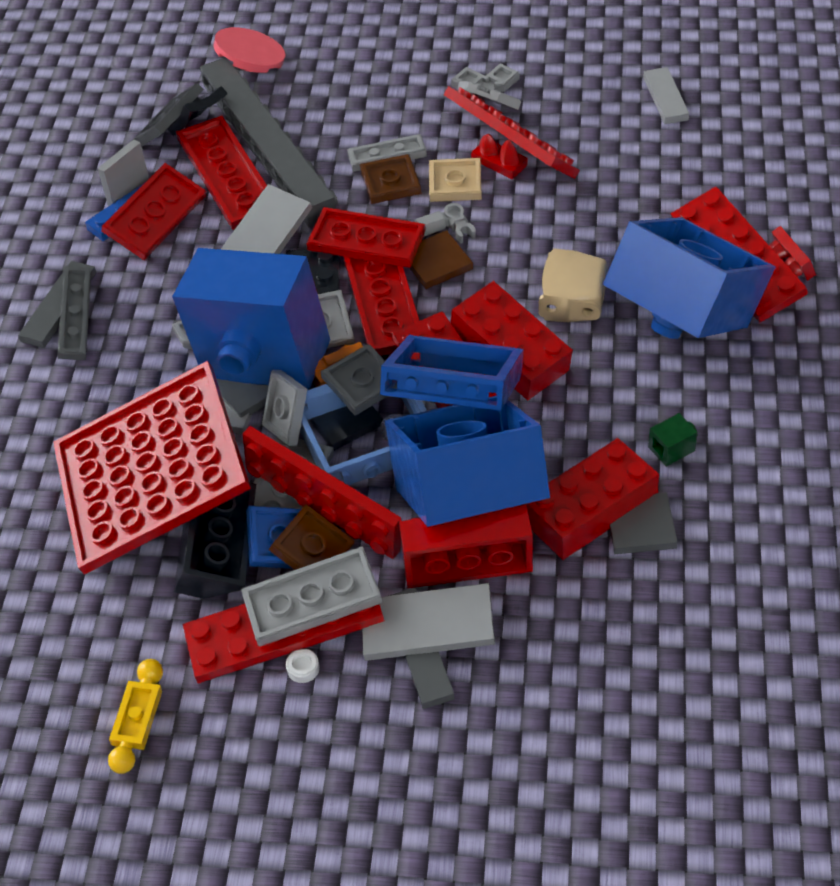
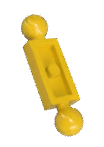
[108,659,163,774]

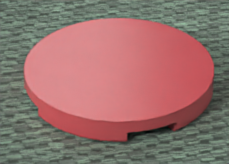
[213,27,285,73]

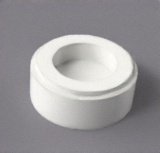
[286,649,320,683]

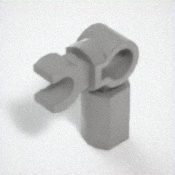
[414,203,476,244]

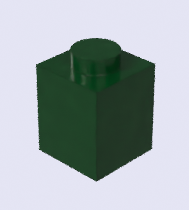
[648,413,698,467]

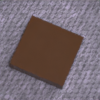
[359,154,422,204]
[410,230,473,289]
[269,504,355,570]

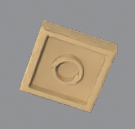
[429,158,482,202]

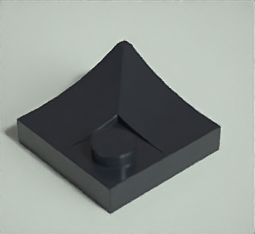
[167,86,228,136]

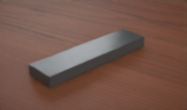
[18,261,96,348]
[57,266,91,360]
[388,588,455,709]

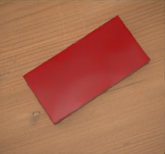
[101,163,207,260]
[306,207,426,268]

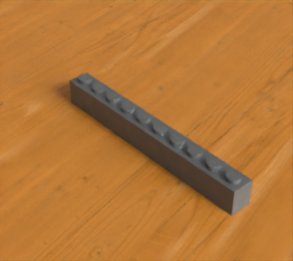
[200,57,338,228]

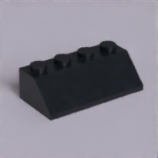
[173,482,257,599]

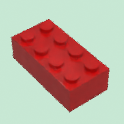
[451,280,573,401]
[523,438,659,560]
[399,504,533,589]

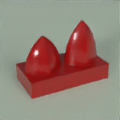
[471,134,528,179]
[769,226,816,281]

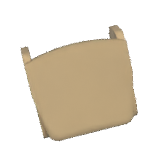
[538,248,608,322]

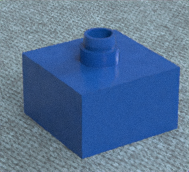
[603,217,776,339]
[172,248,331,390]
[385,395,550,527]

